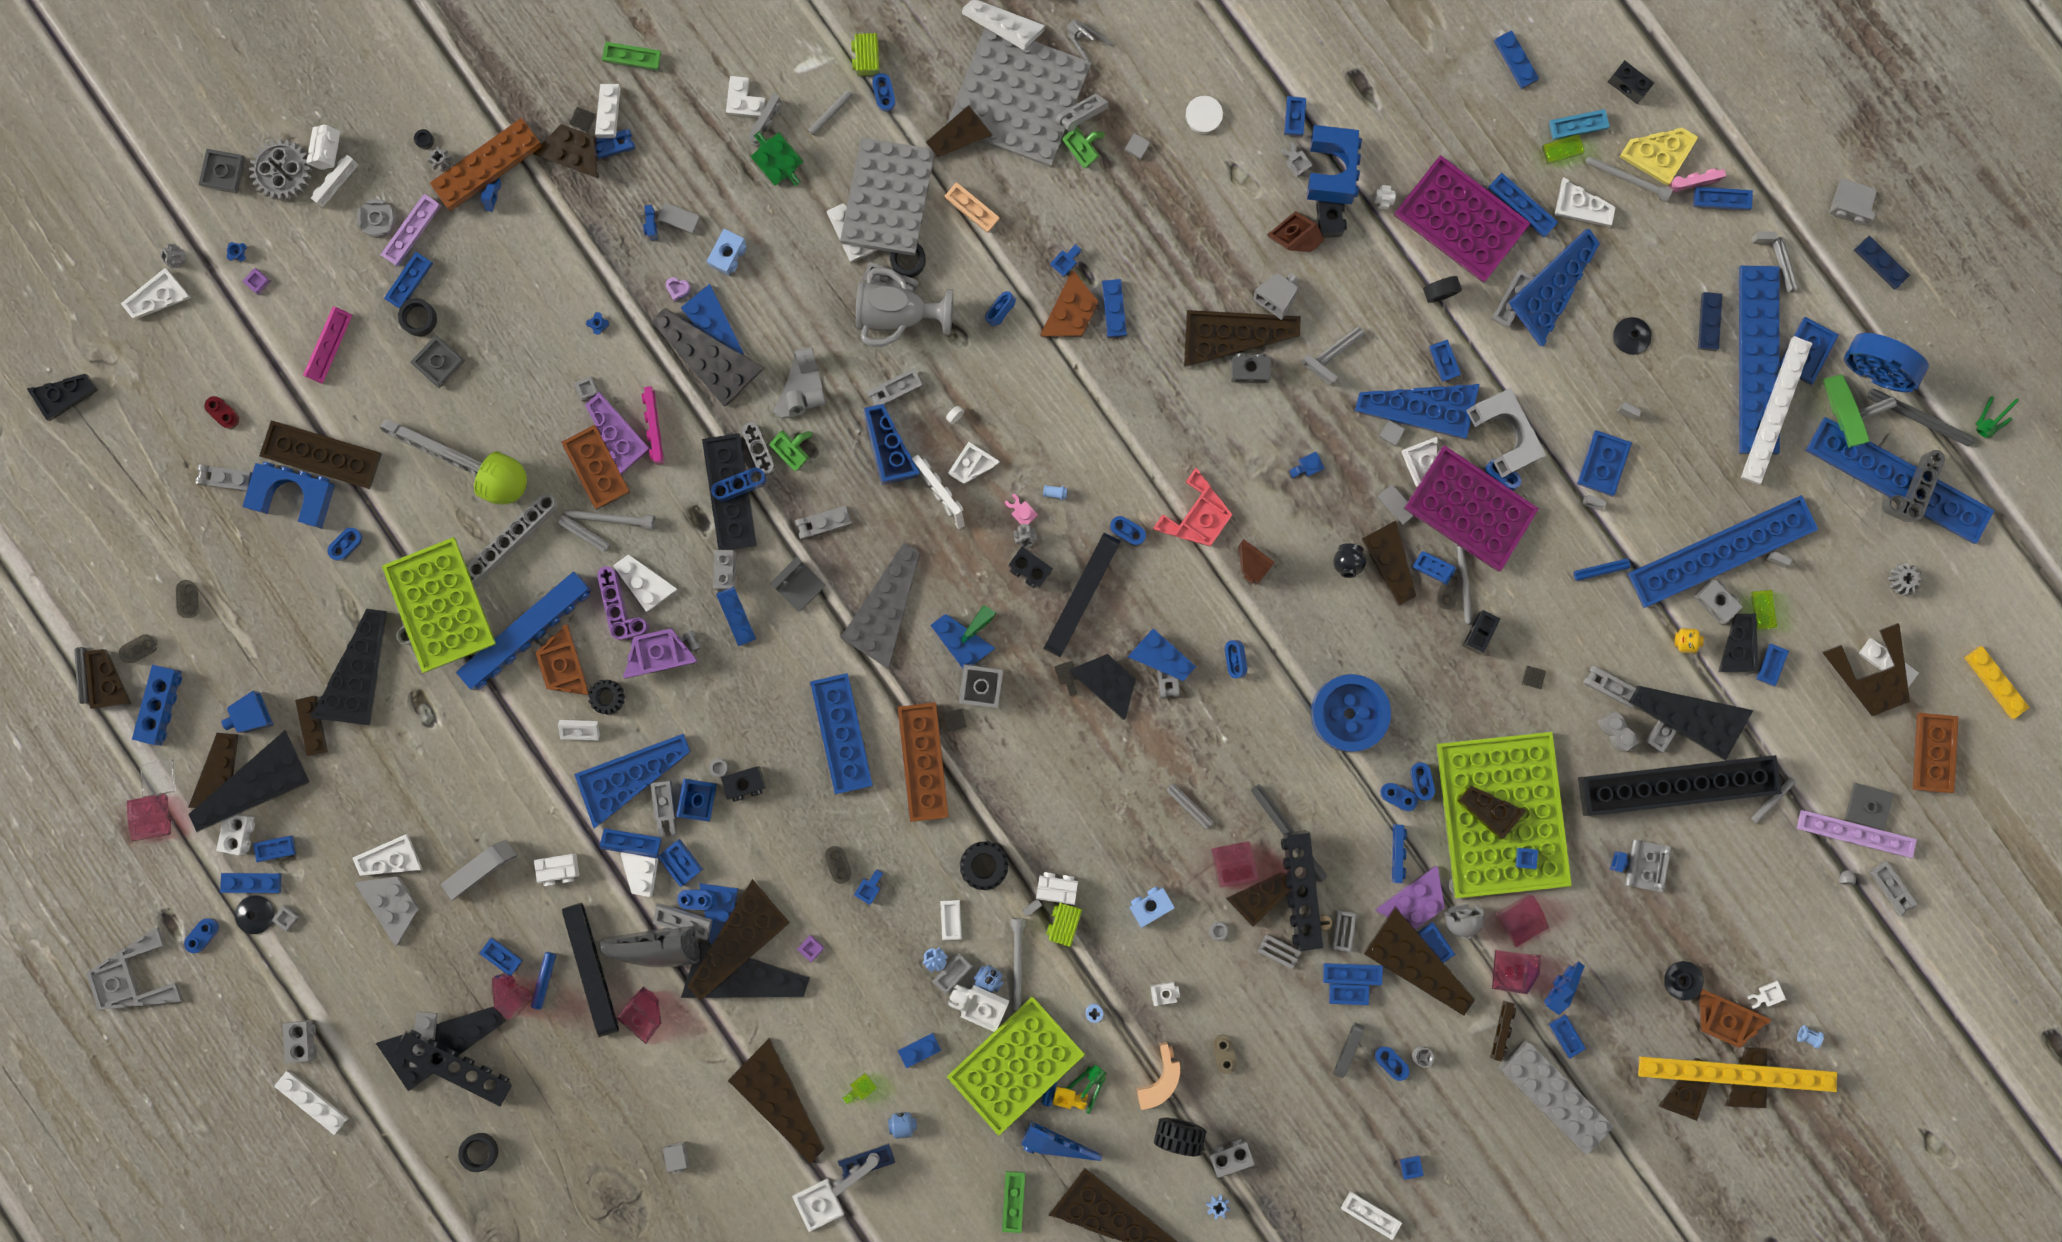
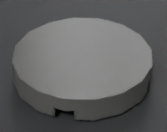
[357,199,396,238]

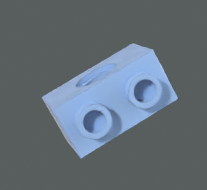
[706,229,747,276]
[1129,886,1175,928]

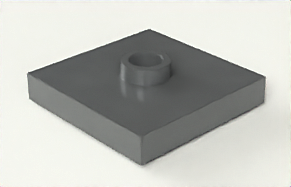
[199,149,246,193]
[410,335,465,389]
[1845,783,1894,831]

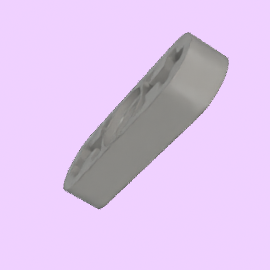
[742,422,775,475]

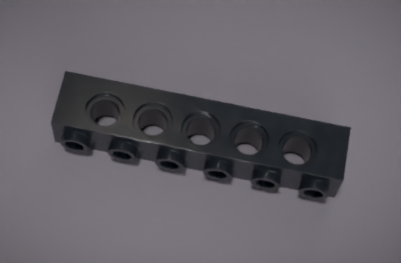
[1281,830,1323,951]
[394,1029,512,1107]

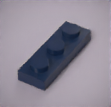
[1854,235,1910,290]
[1698,292,1723,351]

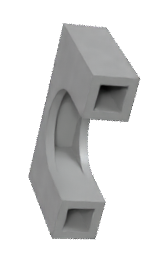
[1466,388,1546,478]

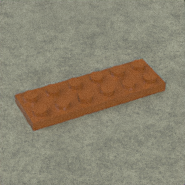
[430,118,542,212]
[898,702,949,822]

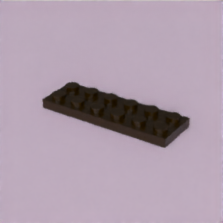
[259,420,382,489]

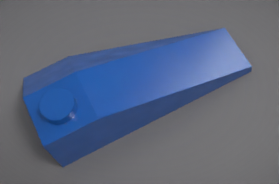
[1021,1121,1102,1161]

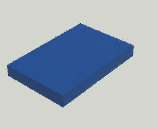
[1780,317,1839,385]
[1577,430,1632,497]

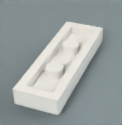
[595,84,621,138]
[311,155,359,208]
[1858,638,1919,688]
[1341,1191,1402,1240]

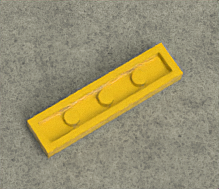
[1964,646,2030,719]

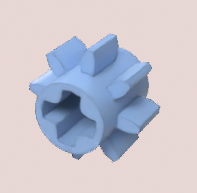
[923,947,948,972]
[1206,1194,1230,1220]

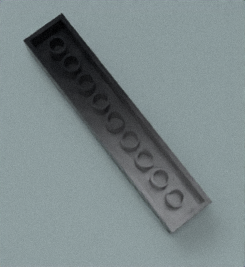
[1578,755,1782,816]

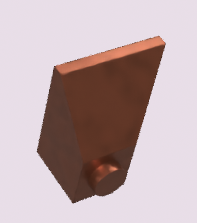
[1267,211,1324,252]
[1238,539,1275,584]

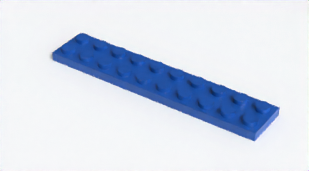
[1739,265,1780,455]
[1805,417,1995,544]
[1627,495,1819,608]

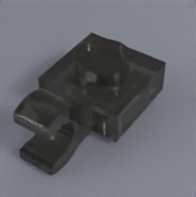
[1054,661,1078,696]

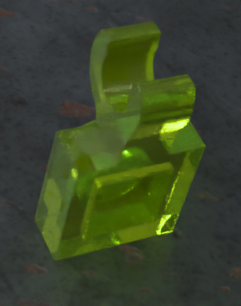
[842,1072,877,1104]

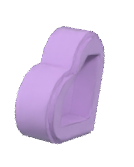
[666,277,691,302]

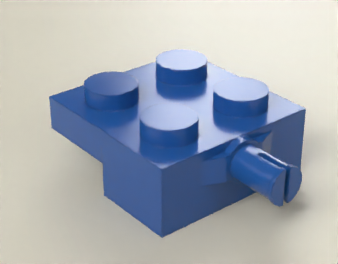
[1544,961,1585,1015]

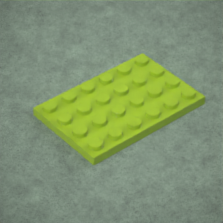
[382,537,497,673]
[947,996,1085,1136]

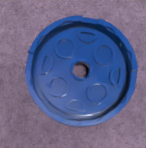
[1844,333,1929,393]
[1311,674,1391,752]

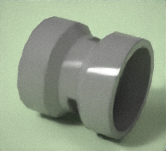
[1412,1046,1434,1068]

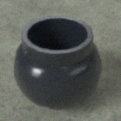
[1333,543,1366,578]

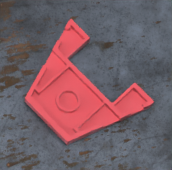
[1153,468,1232,547]

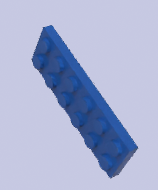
[810,673,873,794]

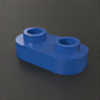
[872,73,896,112]
[985,291,1016,326]
[1485,459,1521,491]
[1110,516,1146,546]
[327,528,363,561]
[1225,640,1248,679]
[1410,762,1435,801]
[1380,783,1418,811]
[677,889,716,910]
[184,918,219,953]
[1375,1046,1409,1081]

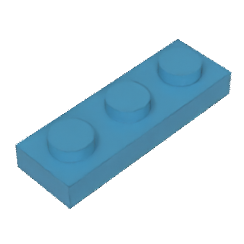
[1549,109,1610,140]

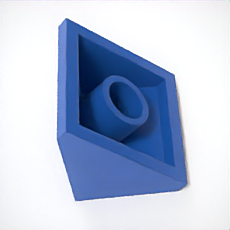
[676,778,717,822]

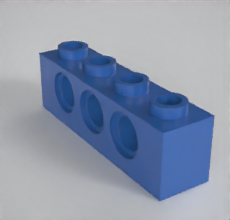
[132,665,182,746]

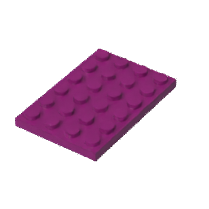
[1394,155,1530,283]
[1403,445,1539,572]

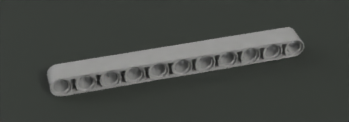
[397,494,558,646]

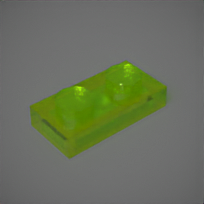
[1542,134,1585,164]
[1751,589,1777,630]

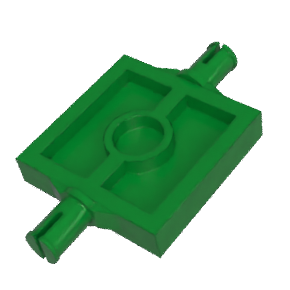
[750,131,804,186]

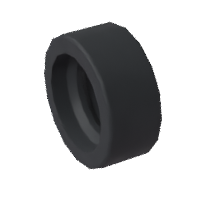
[890,243,926,278]
[1423,276,1462,303]
[398,298,437,337]
[458,1133,499,1172]

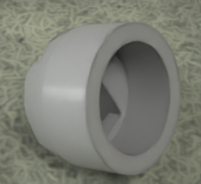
[1839,870,1856,885]

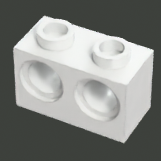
[216,814,255,855]

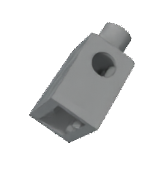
[1253,273,1298,320]

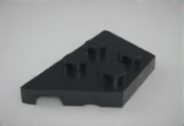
[1069,654,1136,720]

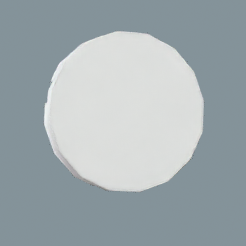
[1185,96,1223,134]

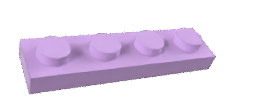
[380,194,441,267]

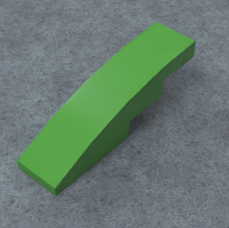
[1823,374,1870,448]

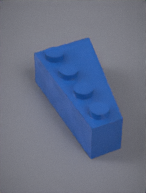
[863,404,920,486]

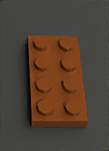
[561,425,631,510]
[1913,713,1959,793]

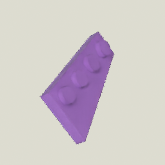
[585,392,650,474]

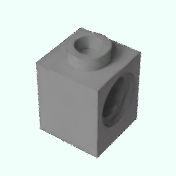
[663,1142,690,1174]

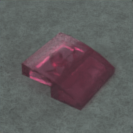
[127,794,171,841]

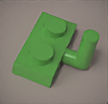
[1062,127,1105,169]
[769,430,812,472]

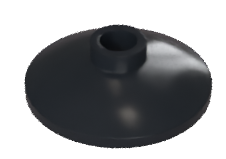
[1613,317,1651,355]
[235,895,274,934]
[1664,961,1704,1001]

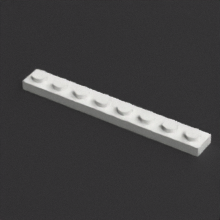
[1741,336,1812,485]

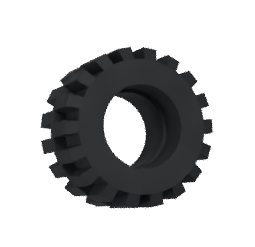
[960,841,1009,891]
[1154,1117,1207,1157]

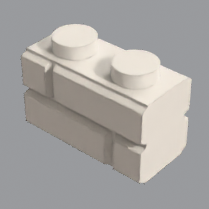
[306,124,340,170]
[534,853,579,886]
[1036,872,1078,905]

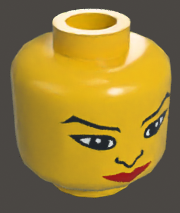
[1674,628,1704,653]

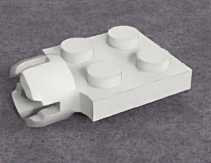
[948,985,1009,1032]

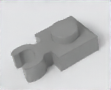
[1281,142,1313,178]

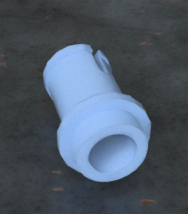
[1043,485,1067,501]

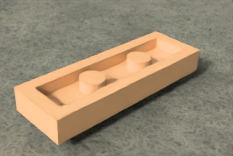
[944,182,1000,234]

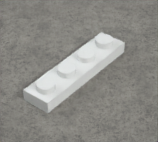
[274,1070,349,1135]

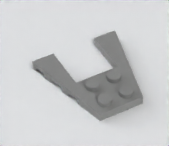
[86,927,183,1010]

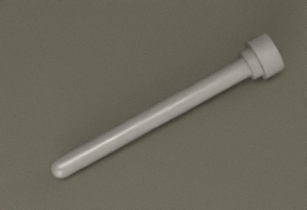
[1585,157,1673,202]
[564,510,655,531]
[1452,541,1473,625]
[1011,918,1026,1012]

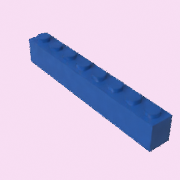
[456,571,592,691]

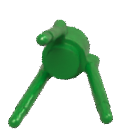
[1975,396,2019,438]
[1067,1064,1107,1114]

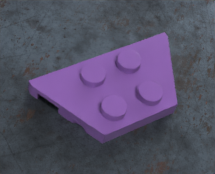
[623,628,698,679]
[1375,866,1445,930]

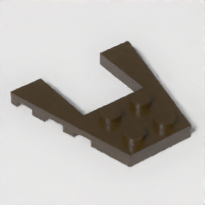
[1822,623,1910,716]

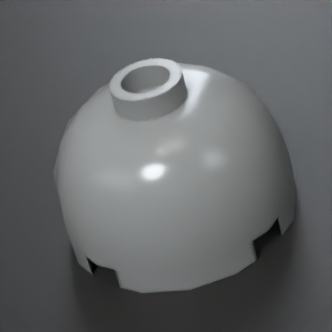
[1444,904,1485,939]

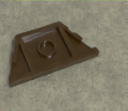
[533,124,599,179]

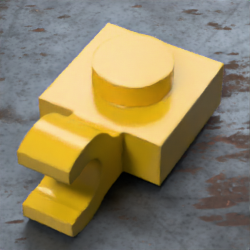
[1052,1087,1089,1110]

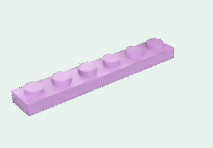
[1797,810,1917,858]

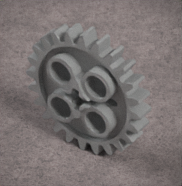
[249,139,313,201]

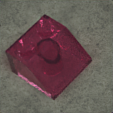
[1495,894,1549,948]

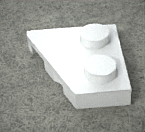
[948,442,999,484]
[621,852,659,897]

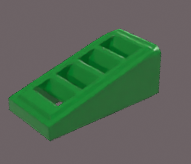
[961,605,996,643]

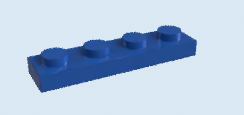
[1488,172,1558,237]

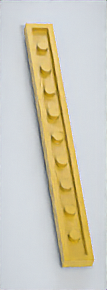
[1638,1056,1837,1092]

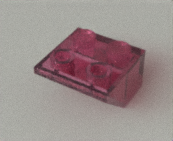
[1211,841,1259,888]
[492,973,533,1020]

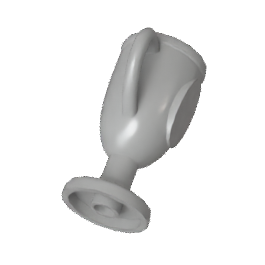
[856,267,954,347]

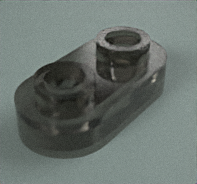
[1436,572,1462,609]
[176,580,199,619]
[119,634,158,663]
[825,846,851,884]

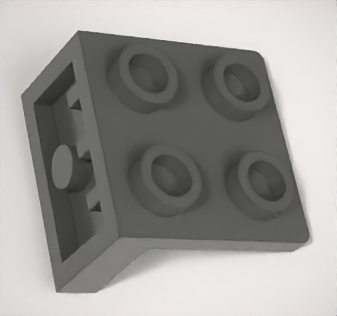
[770,556,825,612]

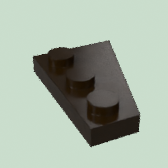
[926,105,993,157]
[84,649,131,709]
[1457,786,1527,840]
[1725,1047,1767,1108]

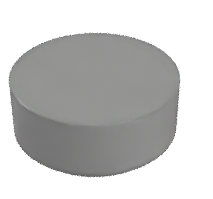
[709,758,729,778]
[1209,921,1229,941]

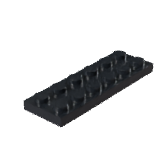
[702,433,757,550]

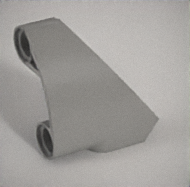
[773,347,826,419]

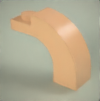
[1136,1042,1180,1110]

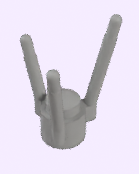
[1067,18,1113,61]

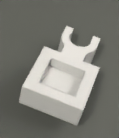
[1747,980,1786,1009]

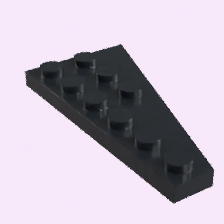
[375,1006,506,1091]

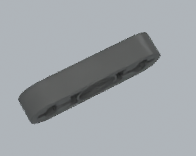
[1333,1022,1364,1079]

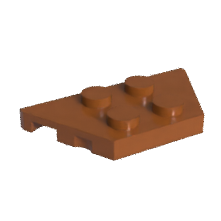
[1040,270,1098,337]
[535,624,590,695]
[1699,989,1771,1048]

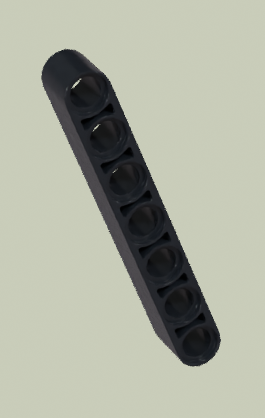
[1043,532,1121,657]
[562,902,619,1037]

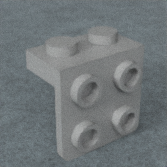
[1829,179,1877,226]

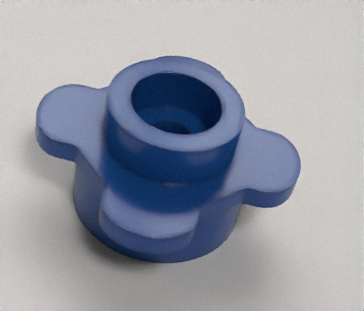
[227,242,247,262]
[586,312,609,335]

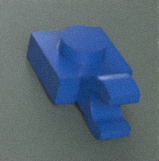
[481,179,501,212]
[1050,244,1081,277]
[1289,452,1325,478]
[854,869,883,905]

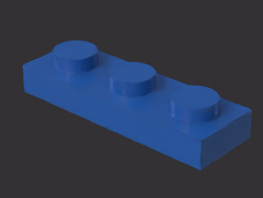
[1494,30,1539,89]
[1693,187,1753,211]
[384,252,433,308]
[1102,279,1127,338]
[716,587,756,646]
[1392,824,1407,883]
[599,828,662,858]
[220,873,282,893]
[1323,963,1383,985]

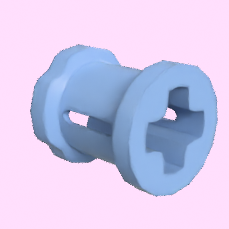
[1085,1003,1103,1023]
[1797,1025,1824,1049]

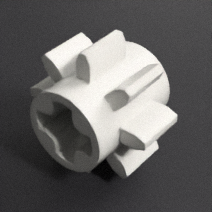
[1374,185,1396,209]

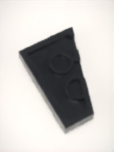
[27,374,98,421]
[1718,614,1759,672]

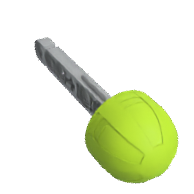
[379,419,527,505]

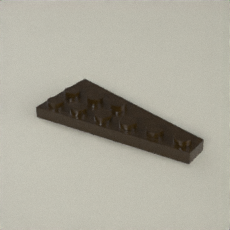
[1184,310,1301,367]
[687,879,790,1001]
[1364,905,1475,1016]
[728,1038,825,1164]
[1049,1167,1178,1242]

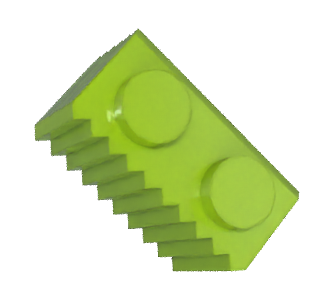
[851,33,880,76]
[1046,903,1082,947]

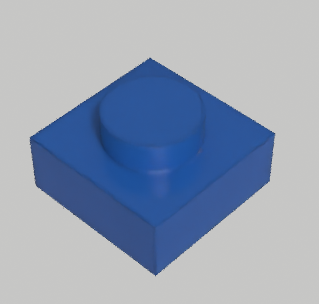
[1515,848,1538,869]
[1610,851,1628,873]
[1399,1155,1424,1180]

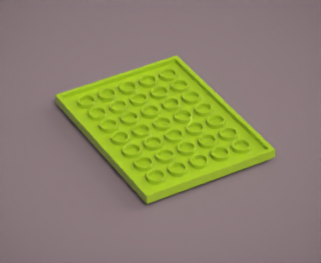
[1436,732,1572,898]

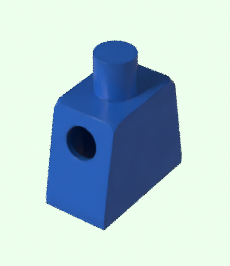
[221,691,274,733]

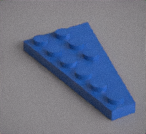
[1508,229,1600,346]
[1354,384,1480,439]
[574,734,691,829]

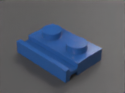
[658,839,703,887]

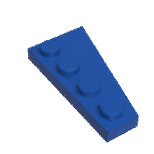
[681,284,744,355]

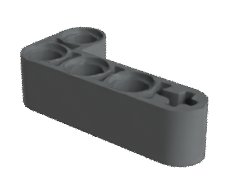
[1882,450,1945,522]

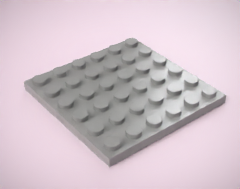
[947,27,1091,167]

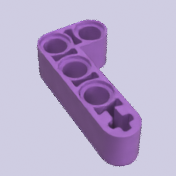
[598,566,649,641]

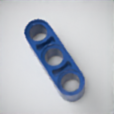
[711,468,767,502]

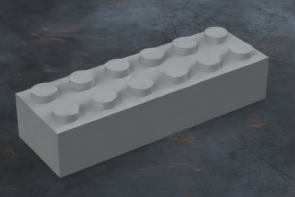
[1497,1040,1614,1155]

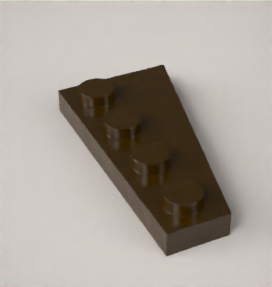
[1361,520,1416,606]
[188,733,239,808]

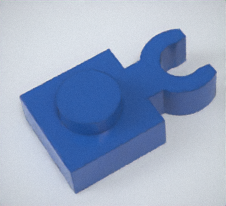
[643,205,658,241]

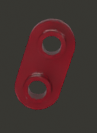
[204,396,239,429]

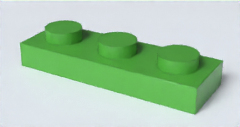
[602,42,662,71]
[1002,1171,1025,1233]

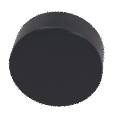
[414,129,434,149]

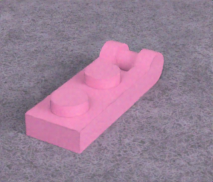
[1668,168,1726,193]

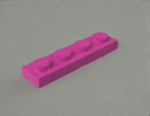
[303,306,352,384]
[642,386,664,465]

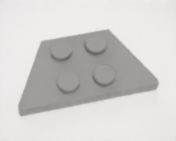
[355,876,420,946]

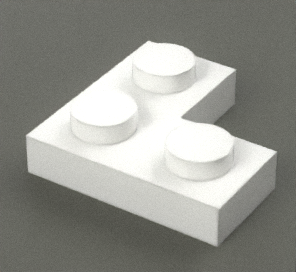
[726,76,766,118]

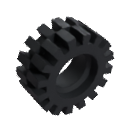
[588,680,625,715]

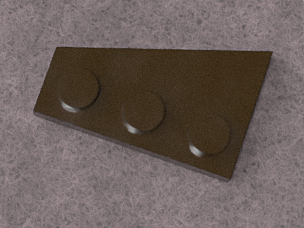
[1226,872,1290,927]
[1658,1057,1710,1121]

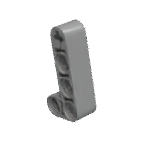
[441,840,517,901]

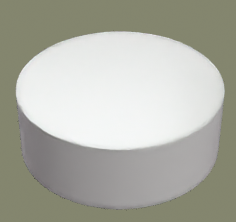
[946,406,964,424]

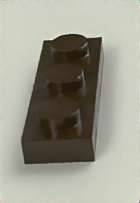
[295,696,328,756]
[1490,1000,1516,1062]

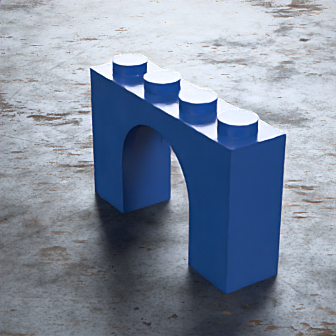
[1307,125,1362,205]
[242,461,335,529]

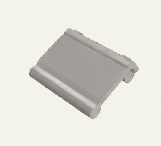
[1625,839,1672,893]

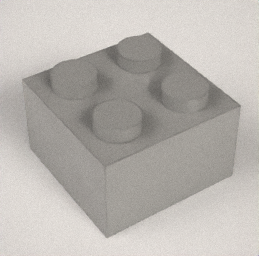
[959,664,1003,708]

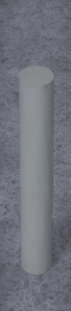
[808,90,852,135]
[1750,777,1796,824]

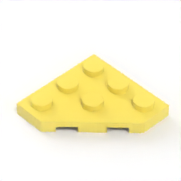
[1619,128,1698,186]

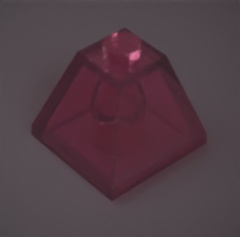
[1492,950,1541,994]
[617,986,662,1044]

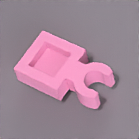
[1005,494,1038,525]

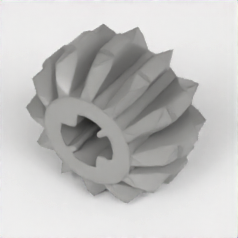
[1887,563,1924,596]

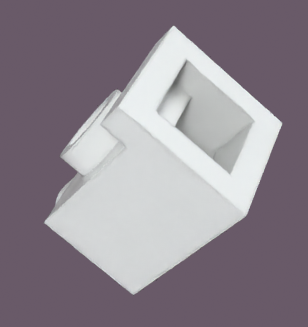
[1150,982,1180,1006]

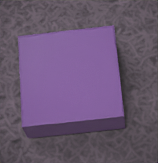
[242,268,271,295]
[797,935,825,962]

